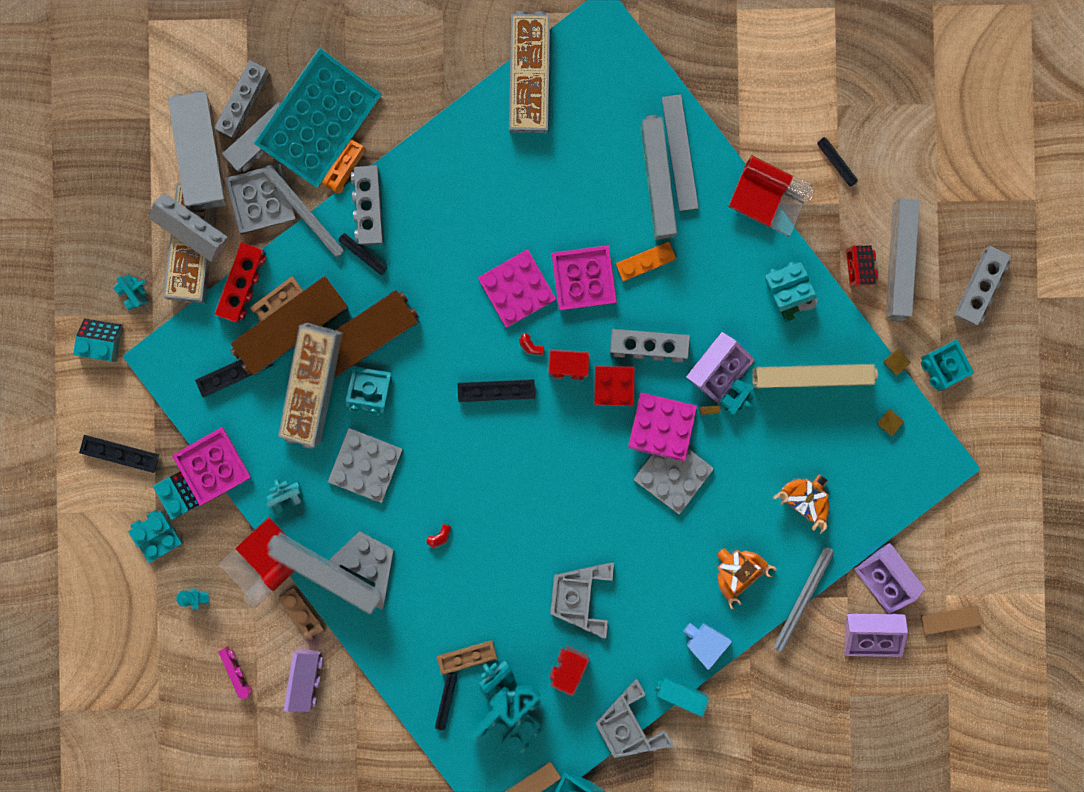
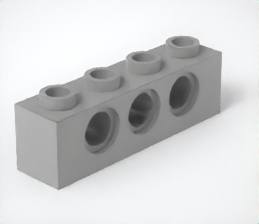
[214,60,270,140]
[351,165,384,246]
[953,246,1011,326]
[610,329,690,362]

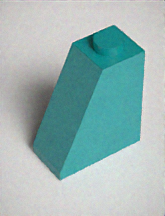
[655,676,710,717]

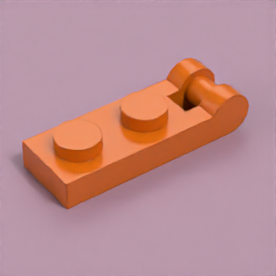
[323,140,367,194]

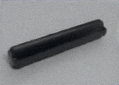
[817,137,858,187]
[338,233,387,275]
[435,673,457,730]

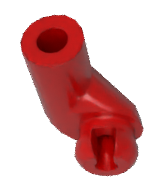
[519,333,544,356]
[426,524,451,548]

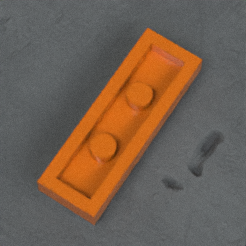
[616,242,676,281]

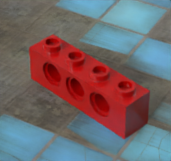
[214,242,267,323]

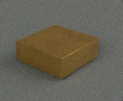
[883,349,911,376]
[699,406,720,415]
[876,409,904,436]

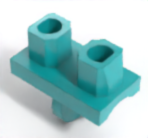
[113,274,149,310]
[720,379,754,415]
[266,479,302,513]
[176,587,209,609]
[479,659,515,696]

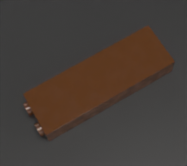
[230,276,348,376]
[334,290,419,379]

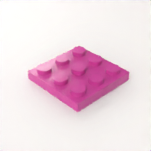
[551,245,616,311]
[478,249,556,328]
[628,393,697,462]
[172,427,251,506]

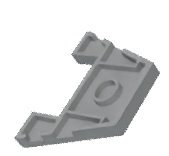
[329,531,394,609]
[550,563,614,638]
[595,679,674,758]

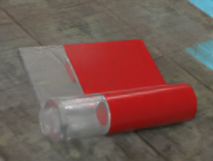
[728,155,815,237]
[218,517,296,607]

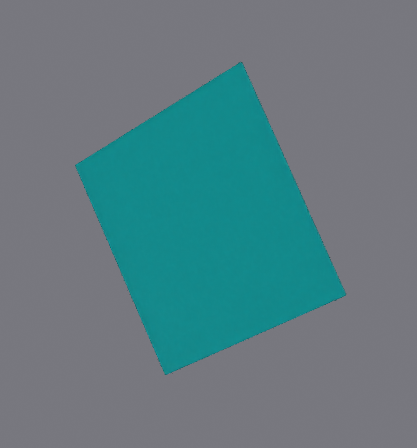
[123,0,980,792]

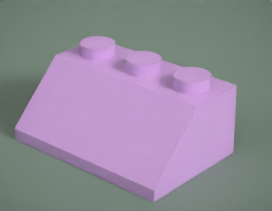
[686,332,755,404]
[854,543,925,614]
[844,613,908,657]
[284,648,323,712]

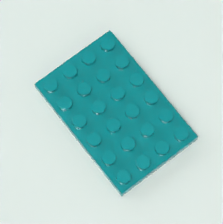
[253,48,382,188]

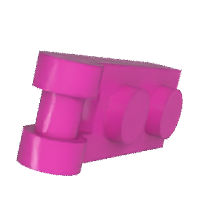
[218,646,252,699]

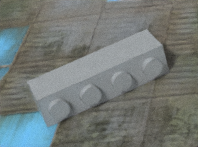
[222,102,280,173]
[148,193,228,262]

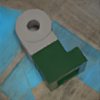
[781,299,817,323]

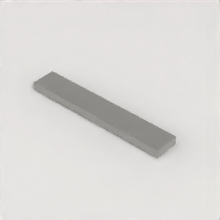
[662,94,698,212]

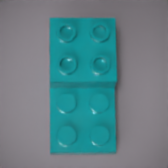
[467,686,541,743]

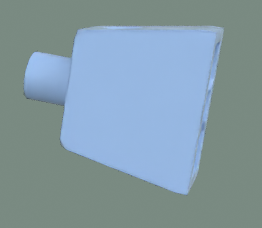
[683,623,732,670]

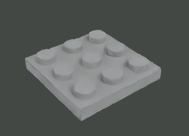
[225,163,296,234]
[328,428,403,503]
[633,449,714,514]

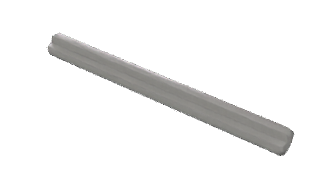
[263,165,344,257]
[774,547,834,652]

